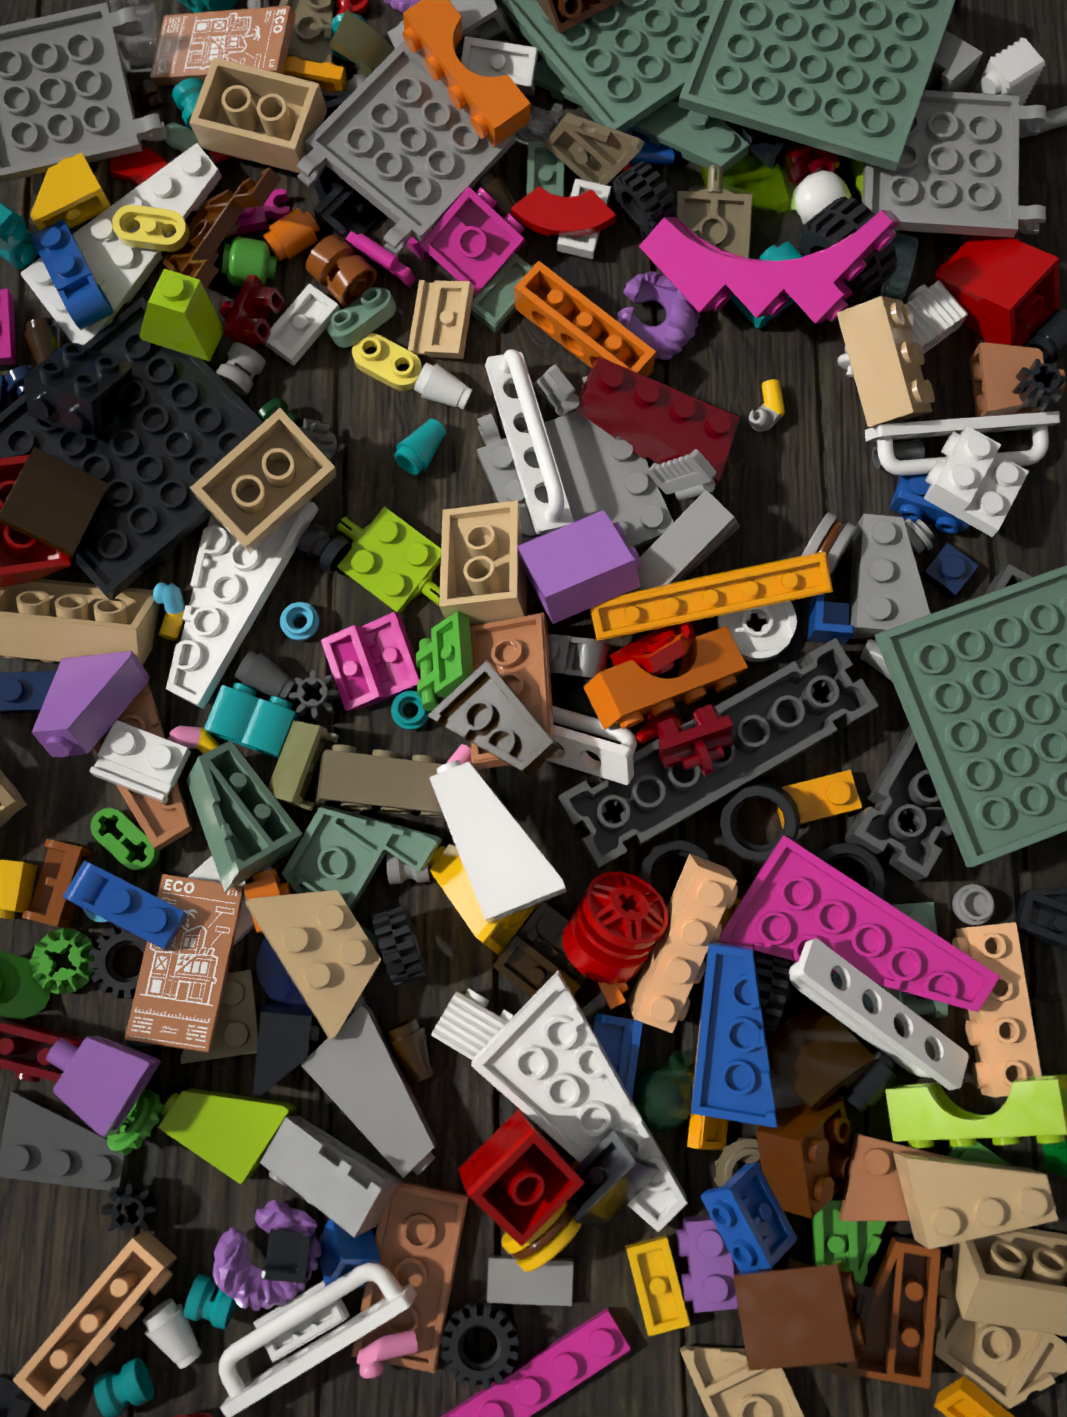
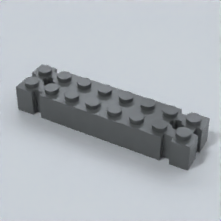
[844,564,1033,881]
[557,638,879,871]

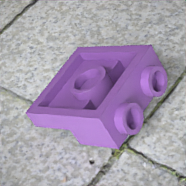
[677,1215,774,1313]

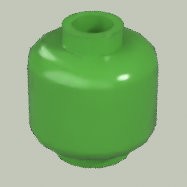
[221,236,277,287]

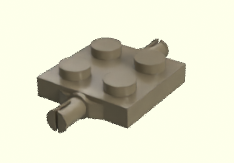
[676,166,752,258]

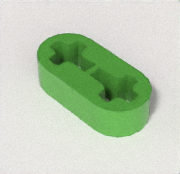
[90,808,160,872]

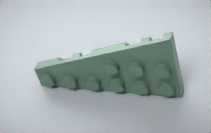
[533,58,749,173]

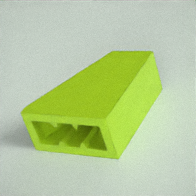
[139,269,223,361]
[158,1088,296,1185]

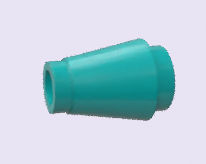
[394,418,447,475]

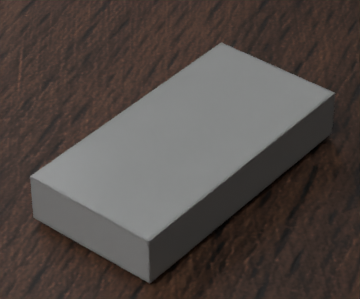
[487,1255,573,1306]

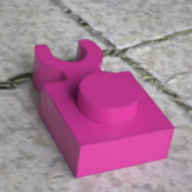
[233,189,291,236]

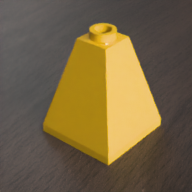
[429,844,541,956]

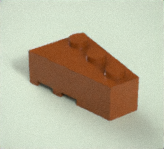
[855,1235,941,1389]

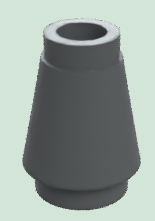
[235,650,296,700]

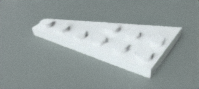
[20,143,222,345]
[471,970,687,1232]

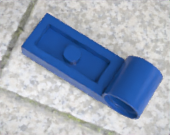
[30,219,114,331]
[62,861,188,951]

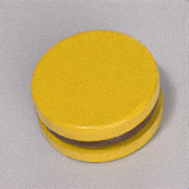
[501,1202,582,1272]

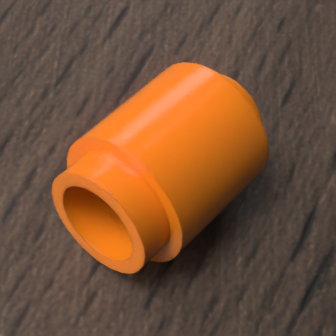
[262,208,320,262]

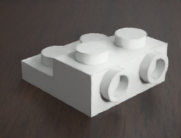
[923,425,1029,537]

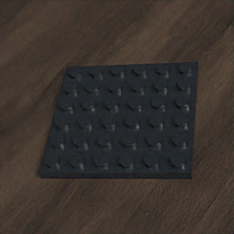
[0,297,263,601]

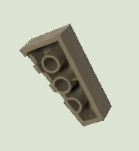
[313,745,486,819]

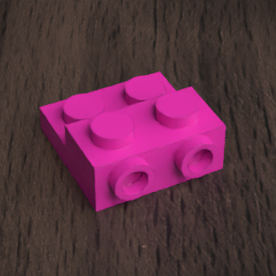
[420,186,526,296]

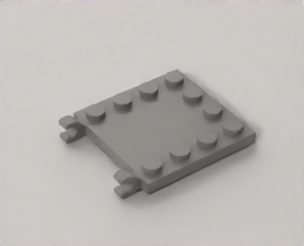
[0,2,167,183]
[297,42,516,256]
[862,90,1046,238]
[477,376,674,549]

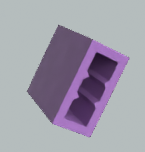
[517,510,642,624]

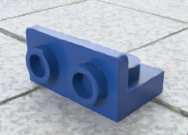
[889,474,969,534]
[701,1162,798,1272]

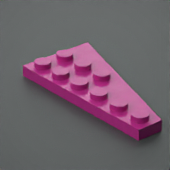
[718,835,1000,1012]

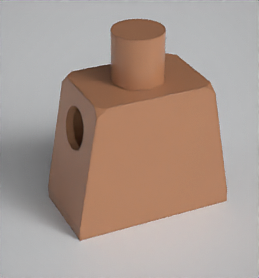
[969,343,1066,417]

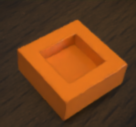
[598,982,630,1009]

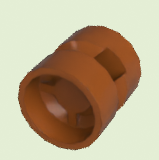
[306,234,377,307]

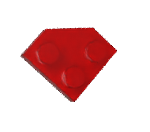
[609,621,696,675]

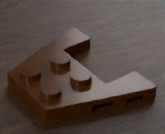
[162,168,281,290]

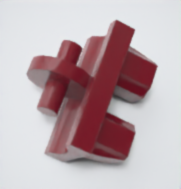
[779,141,840,186]
[219,275,285,349]
[657,704,733,776]

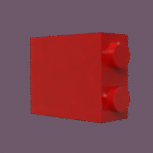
[934,235,1059,347]
[458,1109,585,1247]

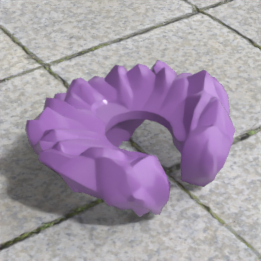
[617,271,701,360]
[213,1200,322,1311]

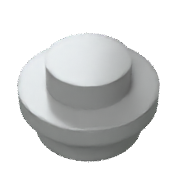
[904,518,934,555]
[952,884,995,925]

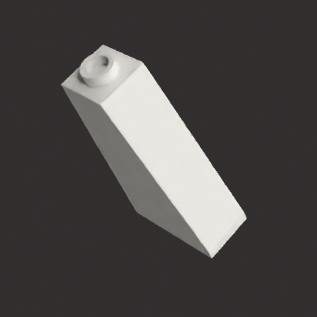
[429,760,567,924]

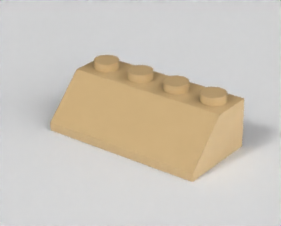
[0,578,160,666]
[952,1228,1067,1337]

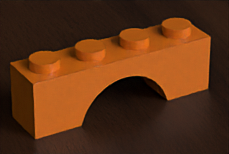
[402,0,531,147]
[583,626,748,730]

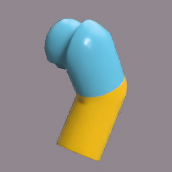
[153,582,185,641]

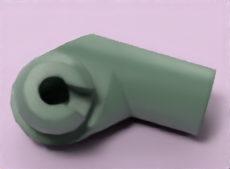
[164,123,203,153]

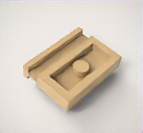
[408,280,474,359]

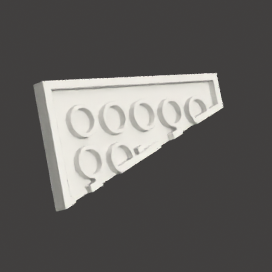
[166,501,318,709]

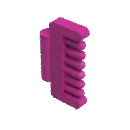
[345,231,415,288]

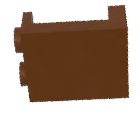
[733,1260,866,1371]

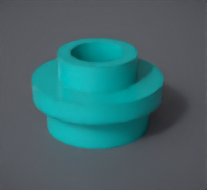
[391,691,431,730]

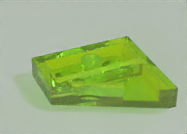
[699,149,790,211]

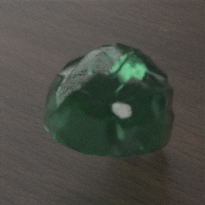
[632,1050,696,1132]

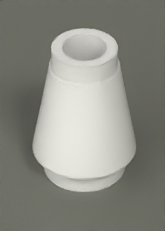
[414,362,473,410]
[143,1298,202,1369]

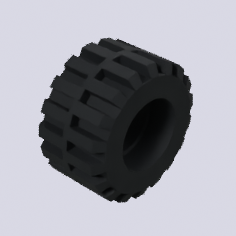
[797,196,897,305]

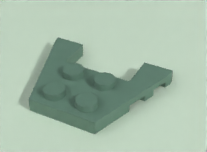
[282,805,442,952]

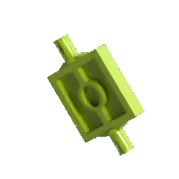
[337,506,441,614]

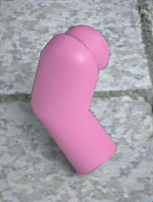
[356,1330,418,1379]

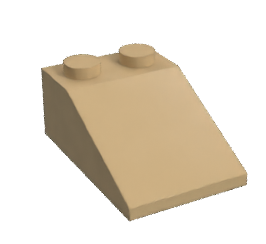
[439,500,527,626]

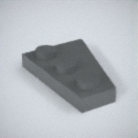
[0,1090,129,1192]

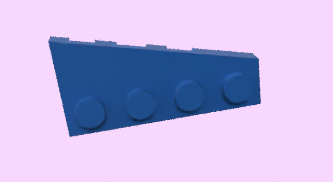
[691,941,778,1128]

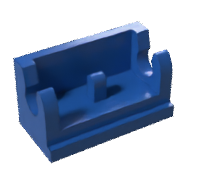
[593,1013,643,1099]

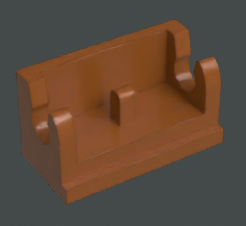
[22,839,94,929]

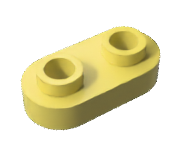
[112,205,189,252]
[352,333,422,391]

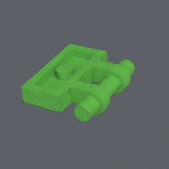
[416,610,473,711]

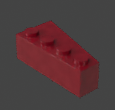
[575,356,740,497]

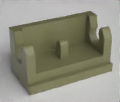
[268,720,339,811]

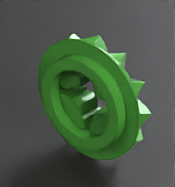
[29,928,95,994]
[107,1089,163,1156]

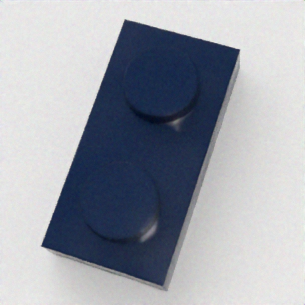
[0,671,57,714]

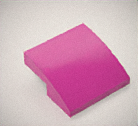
[321,612,421,712]

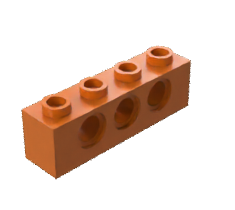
[514,261,656,377]

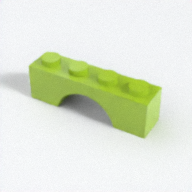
[885,1075,1067,1148]

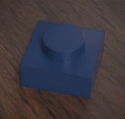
[921,543,979,599]

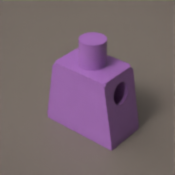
[46,1036,161,1138]

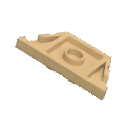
[245,890,381,1040]
[933,1254,1067,1410]
[679,1346,804,1417]

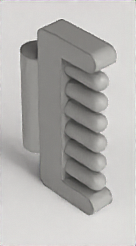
[532,364,580,416]
[647,449,717,500]

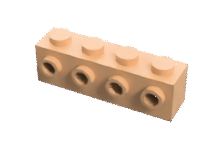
[628,853,738,1033]
[952,922,1042,1097]
[12,1230,177,1411]

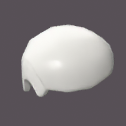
[791,171,851,224]

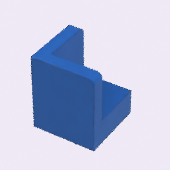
[806,594,854,645]
[318,1219,381,1288]

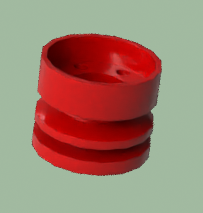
[562,871,668,985]

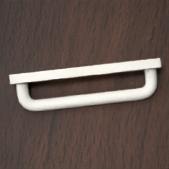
[485,349,574,535]
[865,411,1060,476]
[547,706,637,785]
[789,938,969,1090]
[219,1263,417,1417]

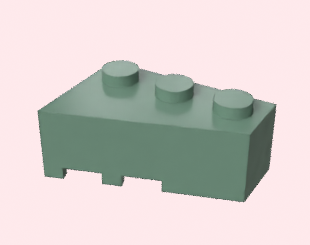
[186,740,302,892]

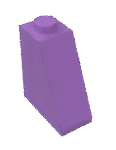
[32,651,150,757]

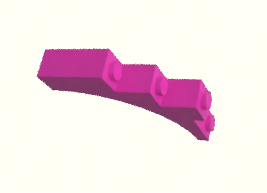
[639,210,901,323]

